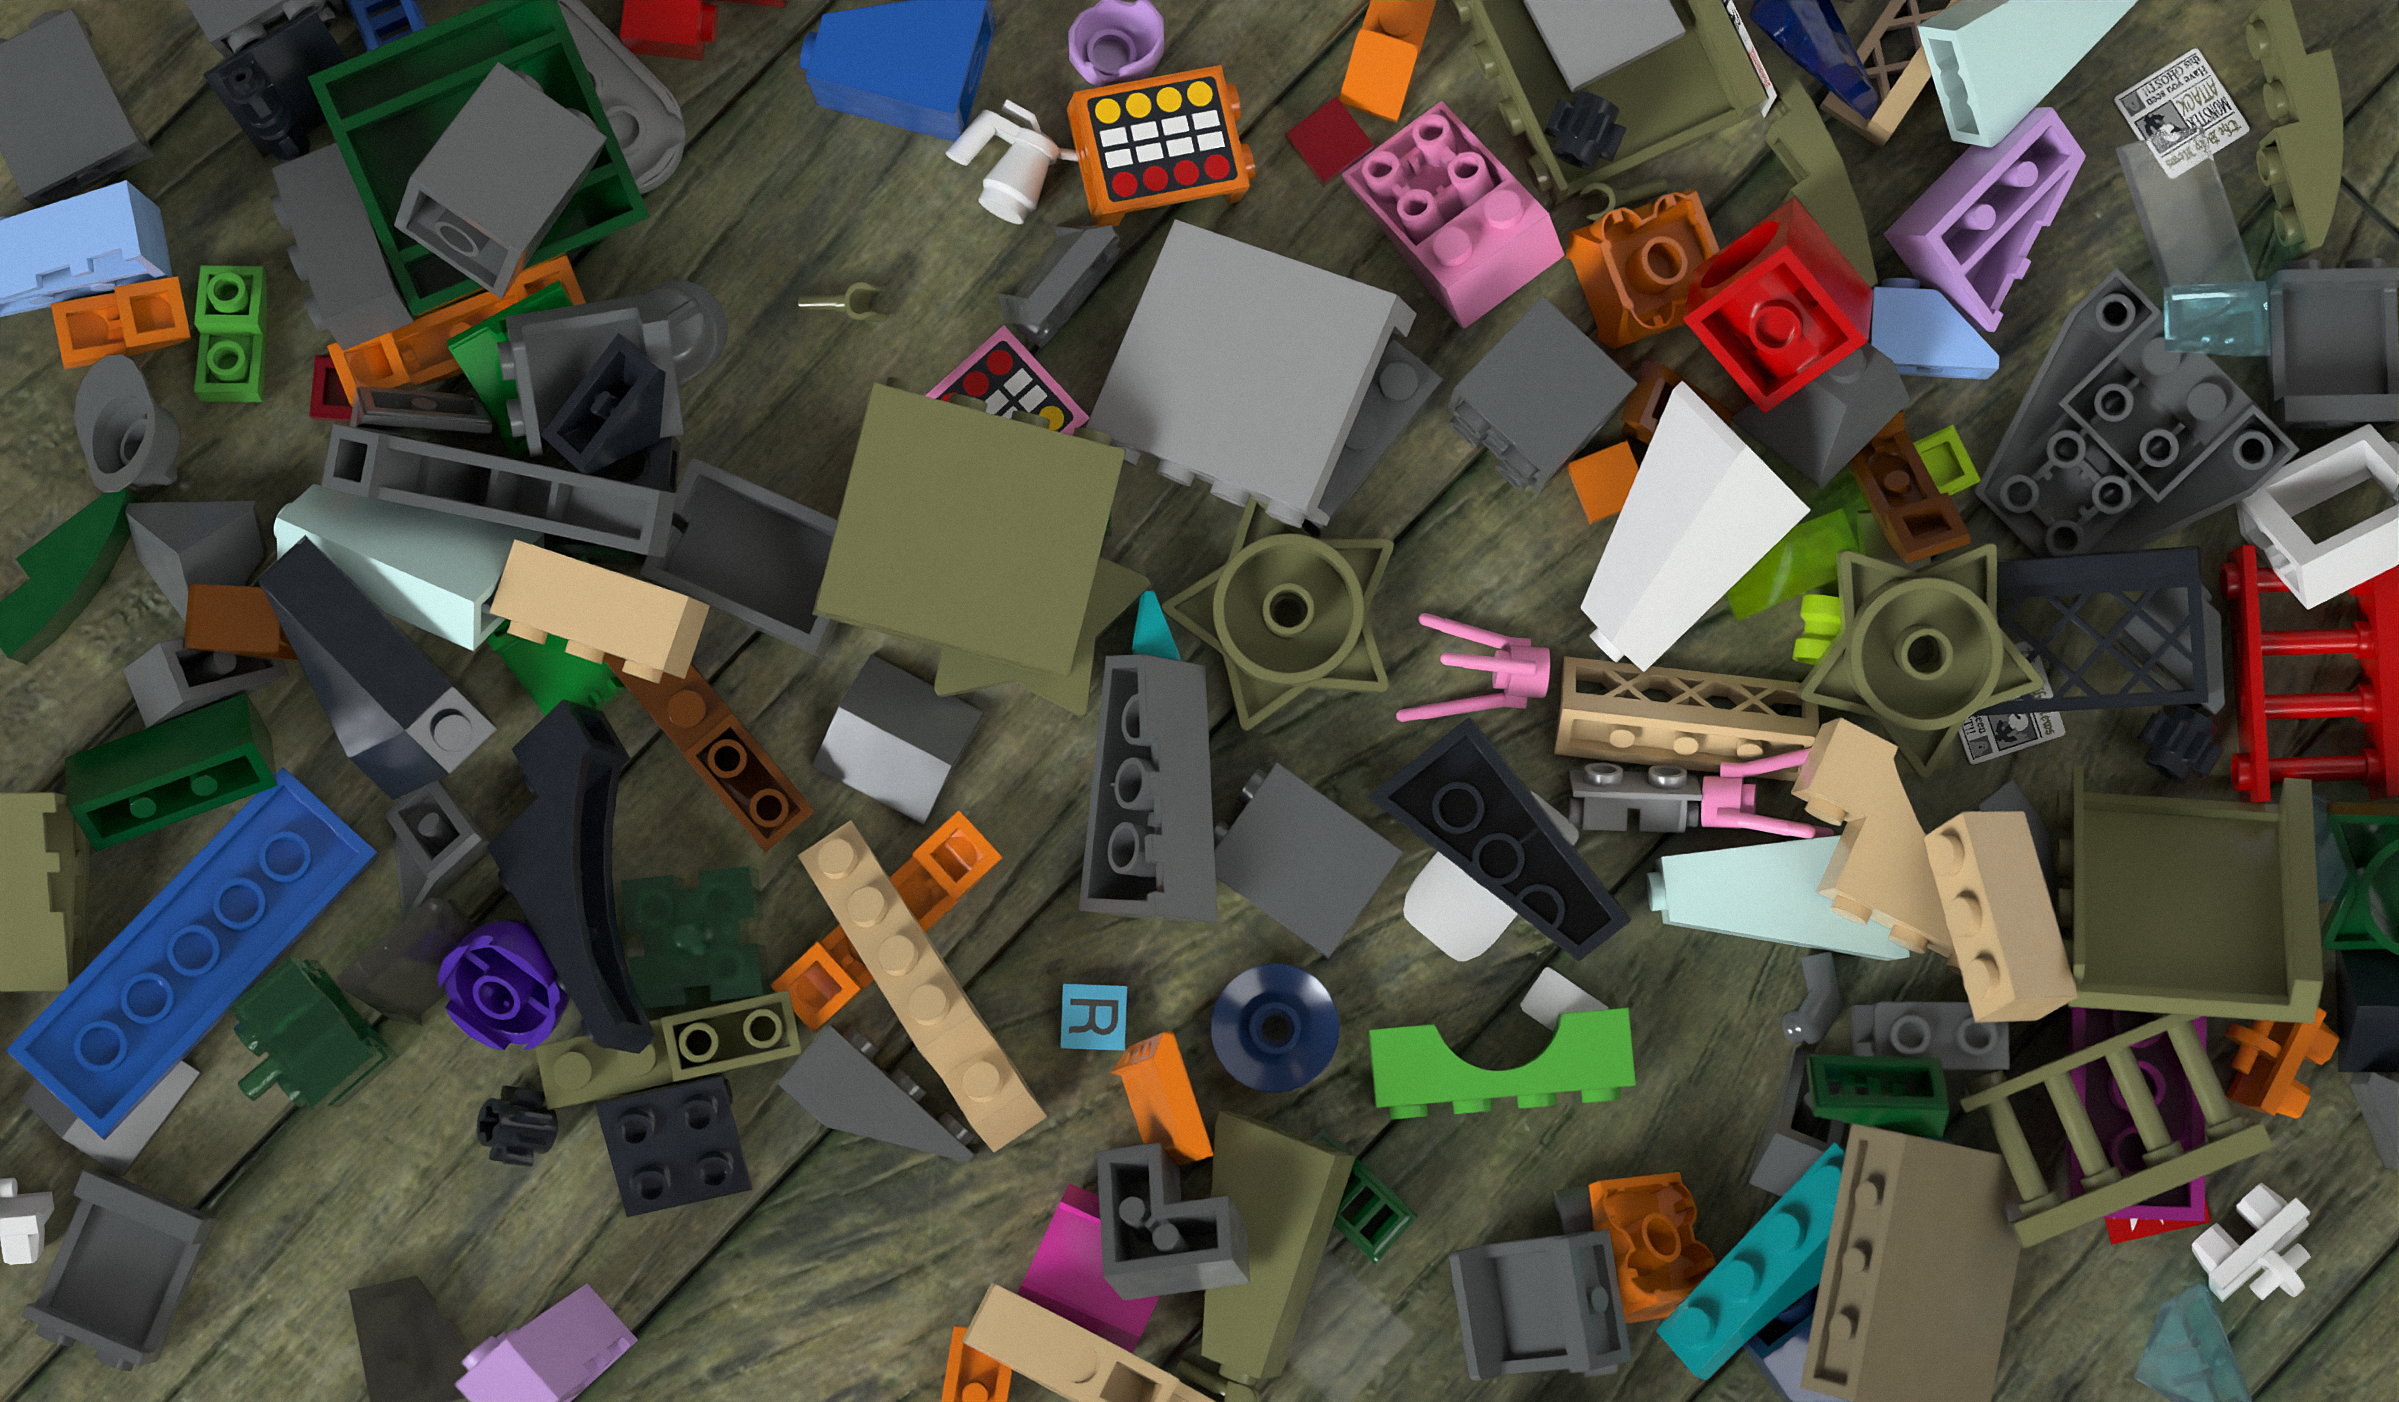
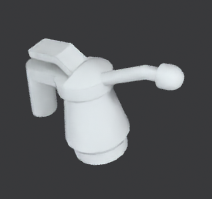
[946,99,1078,224]

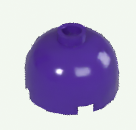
[437,919,571,1050]

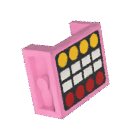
[925,325,1090,436]

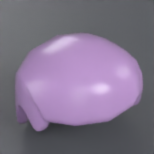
[1068,0,1164,87]

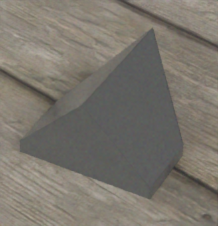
[125,501,266,623]
[384,779,494,930]

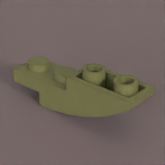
[2246,0,2344,260]
[535,990,802,1110]

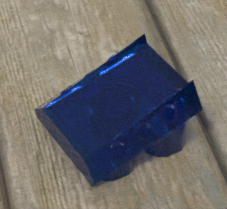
[1748,0,1878,120]

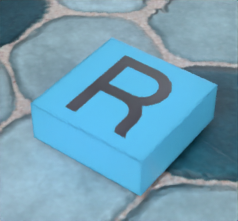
[1060,984,1128,1051]

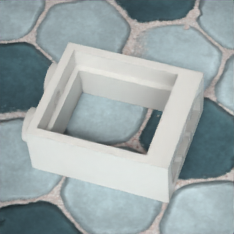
[2236,423,2399,610]

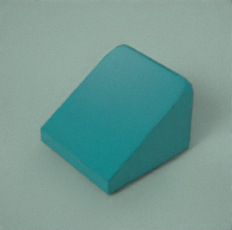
[1132,590,1181,661]

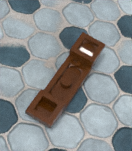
[1848,409,1971,563]

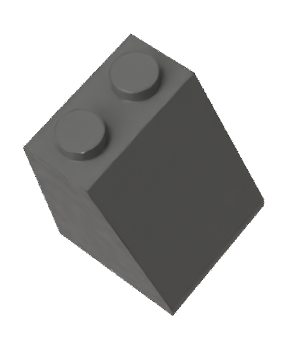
[394,62,607,299]

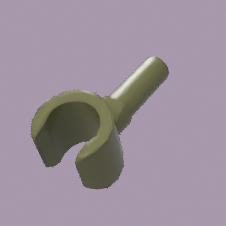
[1580,178,1668,223]
[798,282,890,323]
[1175,1358,1260,1402]

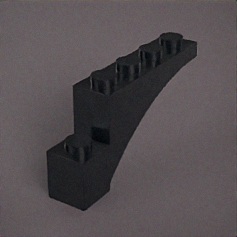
[487,699,657,1054]

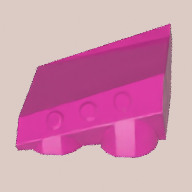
[1017,1183,1160,1354]

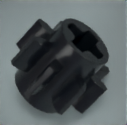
[1544,91,1627,170]
[2137,704,2224,784]
[477,1085,558,1167]

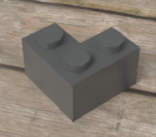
[1097,1143,1251,1301]

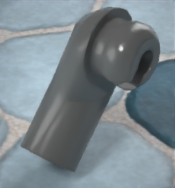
[1782,951,1843,1044]

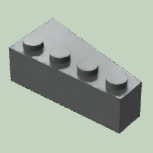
[1079,654,1218,923]

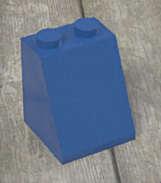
[800,0,996,142]

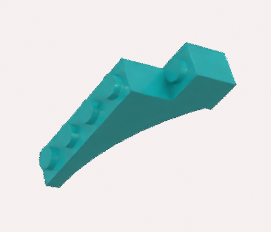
[1656,1134,1954,1381]

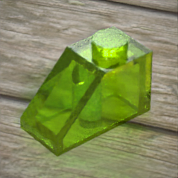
[1725,508,1861,622]

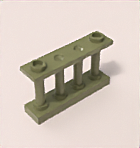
[1957,1012,2274,1249]

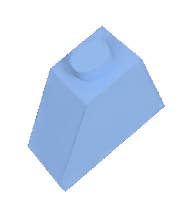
[1868,278,1999,380]

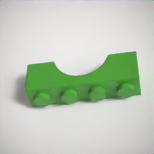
[1368,1008,1636,1119]

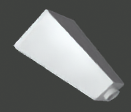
[1580,381,1810,672]

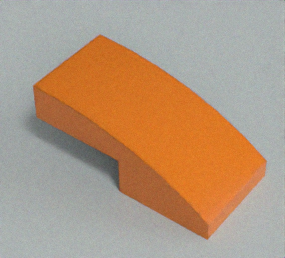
[51,276,191,370]

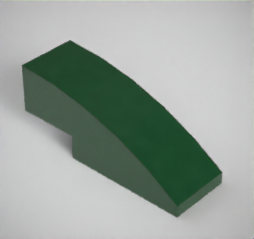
[0,486,143,665]

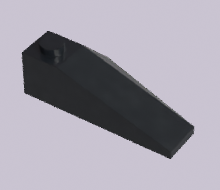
[258,535,497,800]

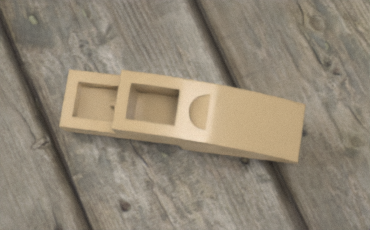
[961,1283,1216,1402]

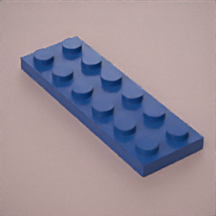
[6,767,379,1140]

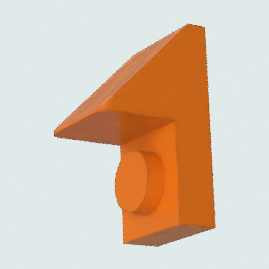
[1339,0,1437,123]

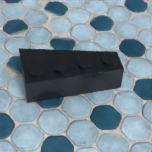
[1368,717,1631,961]

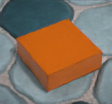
[1566,440,1639,525]

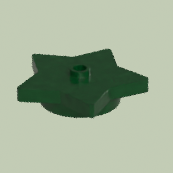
[2320,802,2399,955]

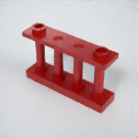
[2219,545,2399,803]

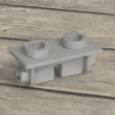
[1568,763,1702,833]

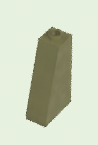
[1201,1111,1356,1385]

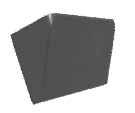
[350,386,492,440]

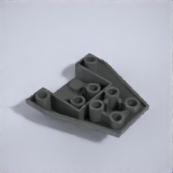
[1974,267,2300,557]

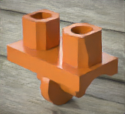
[2225,1007,2340,1119]

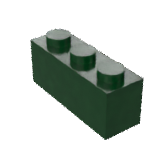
[65,692,278,852]

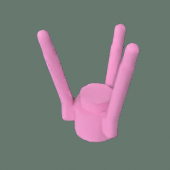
[1396,613,1550,722]
[1701,748,1835,839]

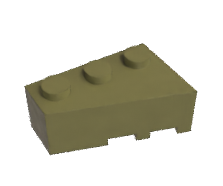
[0,792,90,993]

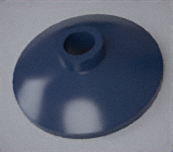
[1211,963,1339,1093]

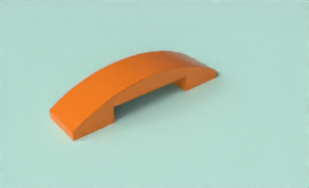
[327,255,586,407]
[770,810,1003,1033]

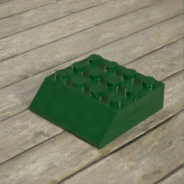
[308,0,651,317]

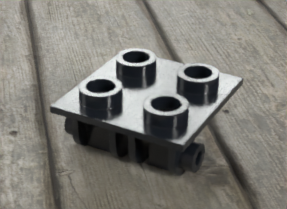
[203,8,348,164]
[595,1074,753,1217]

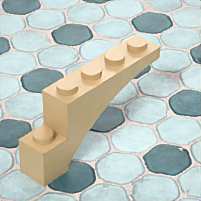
[1791,718,1963,977]
[797,820,1047,1152]

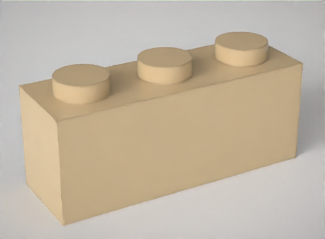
[489,539,710,684]
[1923,812,2078,1023]

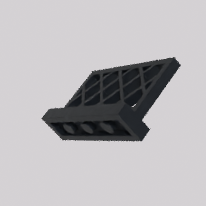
[1970,545,2209,717]

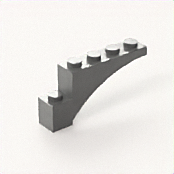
[321,424,677,558]

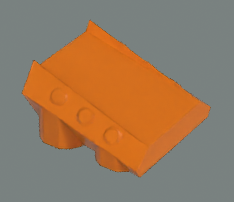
[1565,189,1720,349]
[1110,1030,1214,1166]
[1589,1172,1717,1324]

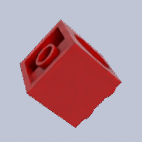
[1683,197,1874,414]

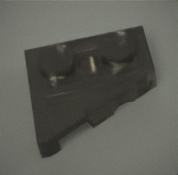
[349,1275,472,1402]

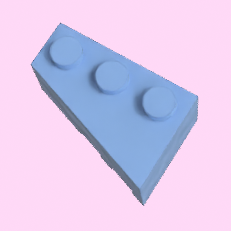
[0,180,173,317]

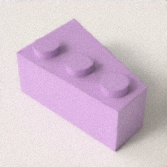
[1884,107,2086,332]
[455,1283,638,1402]

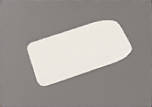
[1403,789,1579,961]

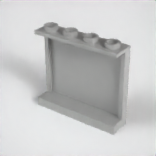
[1086,219,1416,528]

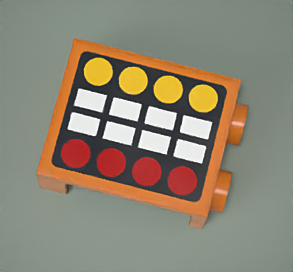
[1066,65,1255,226]

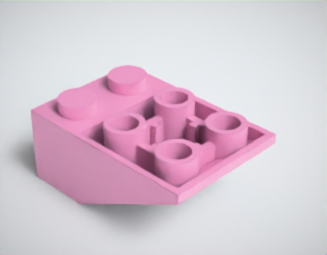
[1341,100,1565,330]

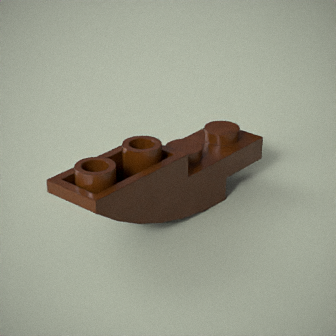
[603,653,815,853]

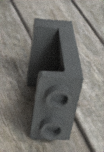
[0,8,154,208]
[2263,258,2399,431]
[497,292,684,457]
[1213,763,1403,959]
[1851,1002,2009,1070]
[22,1169,218,1371]
[1449,1229,1632,1381]

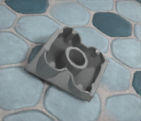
[998,225,1121,348]

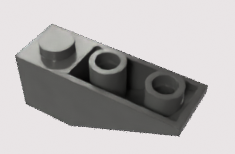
[777,1024,978,1162]

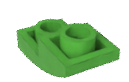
[194,265,267,402]

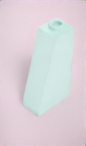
[1917,0,2138,148]
[274,484,545,651]
[1646,835,1910,961]

